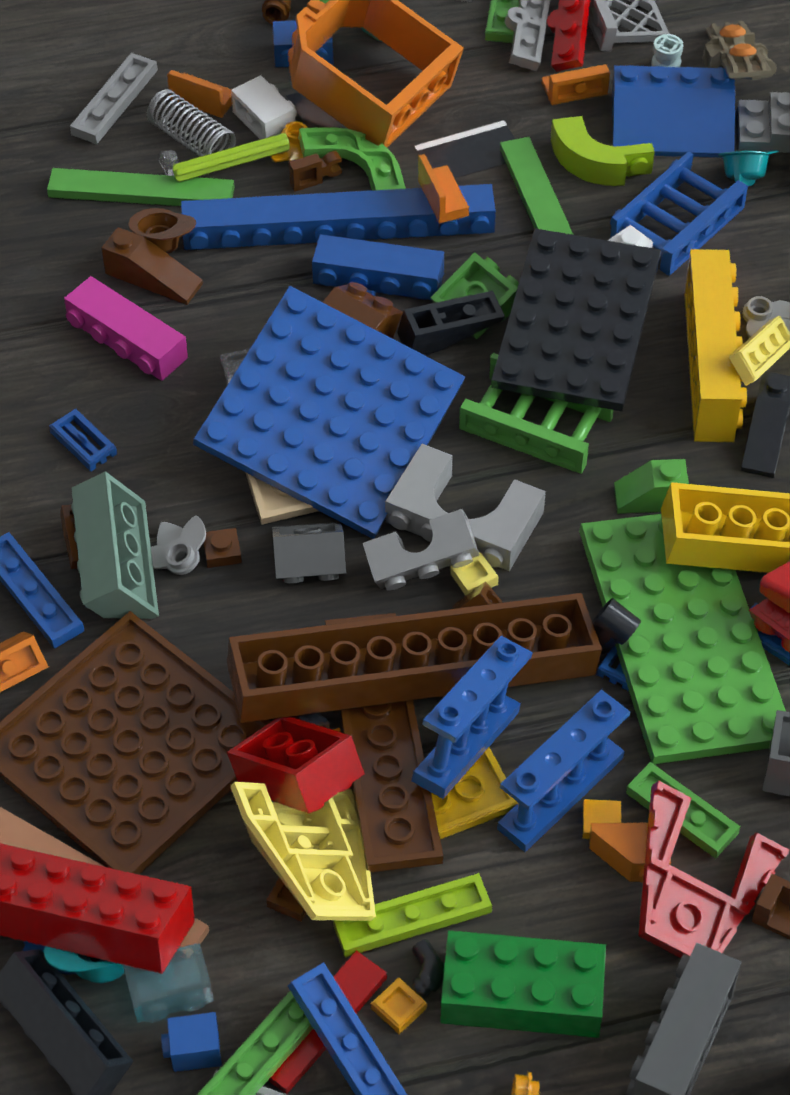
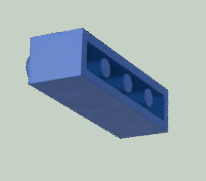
[312,234,444,300]

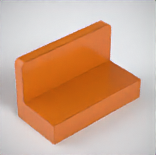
[542,64,610,105]
[167,70,232,118]
[418,154,469,224]
[0,632,49,692]

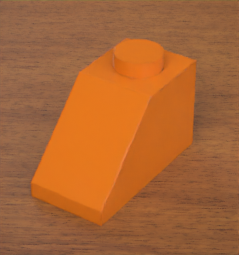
[589,823,671,883]

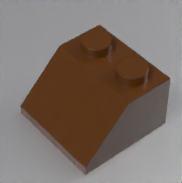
[323,282,403,339]

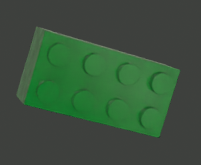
[441,930,606,1038]

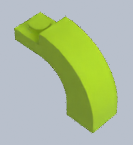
[551,116,655,186]

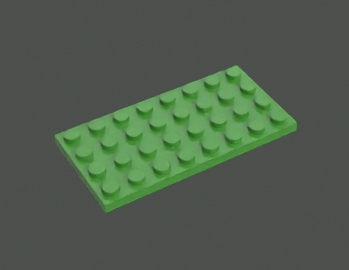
[579,514,786,764]

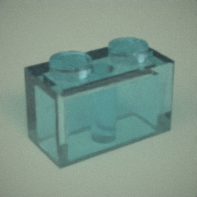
[123,943,214,1023]

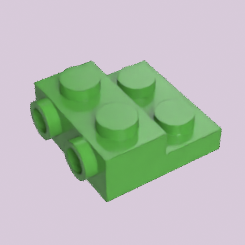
[430,252,519,339]

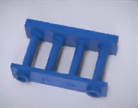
[610,151,748,276]
[412,636,533,799]
[497,689,630,852]

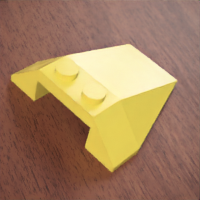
[230,782,376,921]

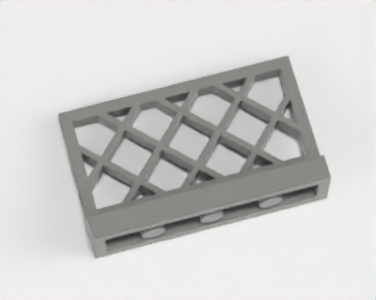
[588,0,669,51]

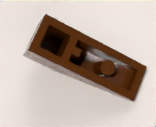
[101,227,203,305]

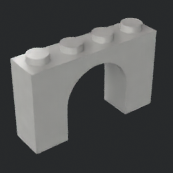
[385,444,546,571]

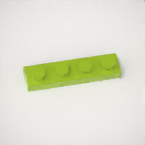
[333,873,492,957]

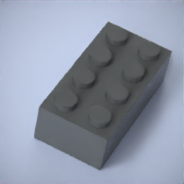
[626,942,742,1095]

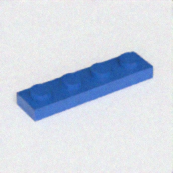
[0,532,84,649]
[288,962,407,1095]

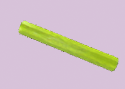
[172,133,290,182]

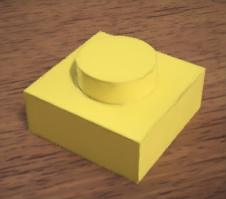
[450,552,498,595]

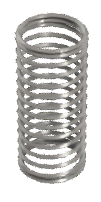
[147,89,236,156]

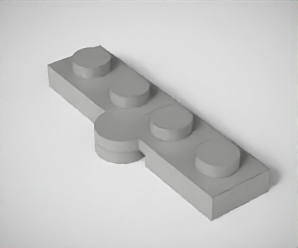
[504,0,550,71]

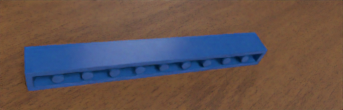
[181,184,496,250]

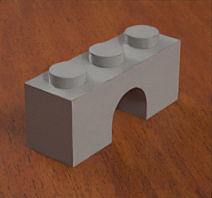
[363,509,480,590]

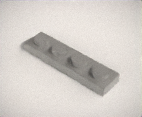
[70,53,158,144]

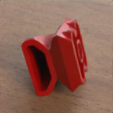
[749,561,790,653]

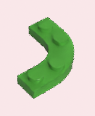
[298,127,406,190]

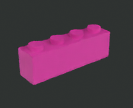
[64,276,188,381]

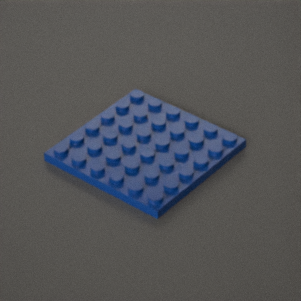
[193,286,465,539]

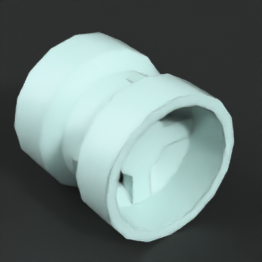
[651,34,683,67]

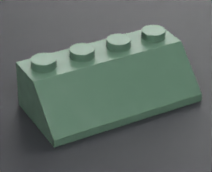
[71,471,159,619]

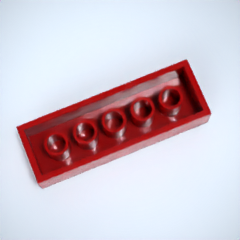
[0,843,195,974]

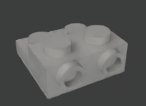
[738,92,790,153]

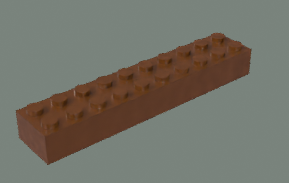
[227,593,602,723]

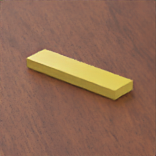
[729,316,790,386]

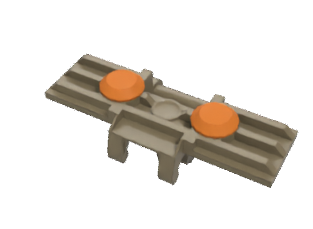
[703,21,777,80]

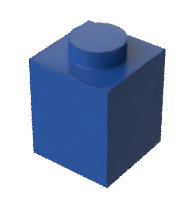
[161,1012,222,1072]

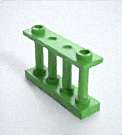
[459,353,613,474]

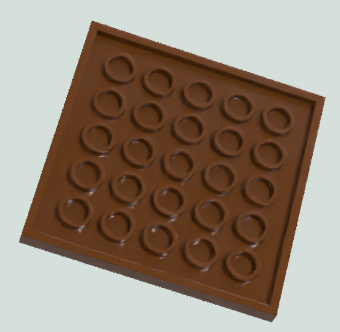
[0,611,271,874]

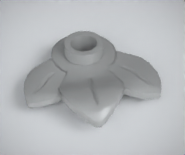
[743,296,790,338]
[151,516,206,575]

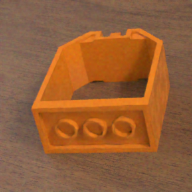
[288,0,464,147]

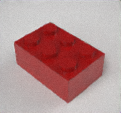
[227,716,365,814]

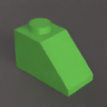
[614,459,689,514]

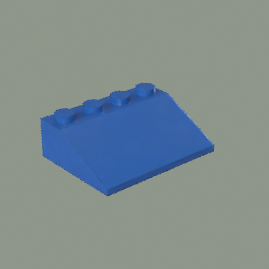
[612,65,735,158]

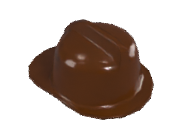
[128,208,197,253]

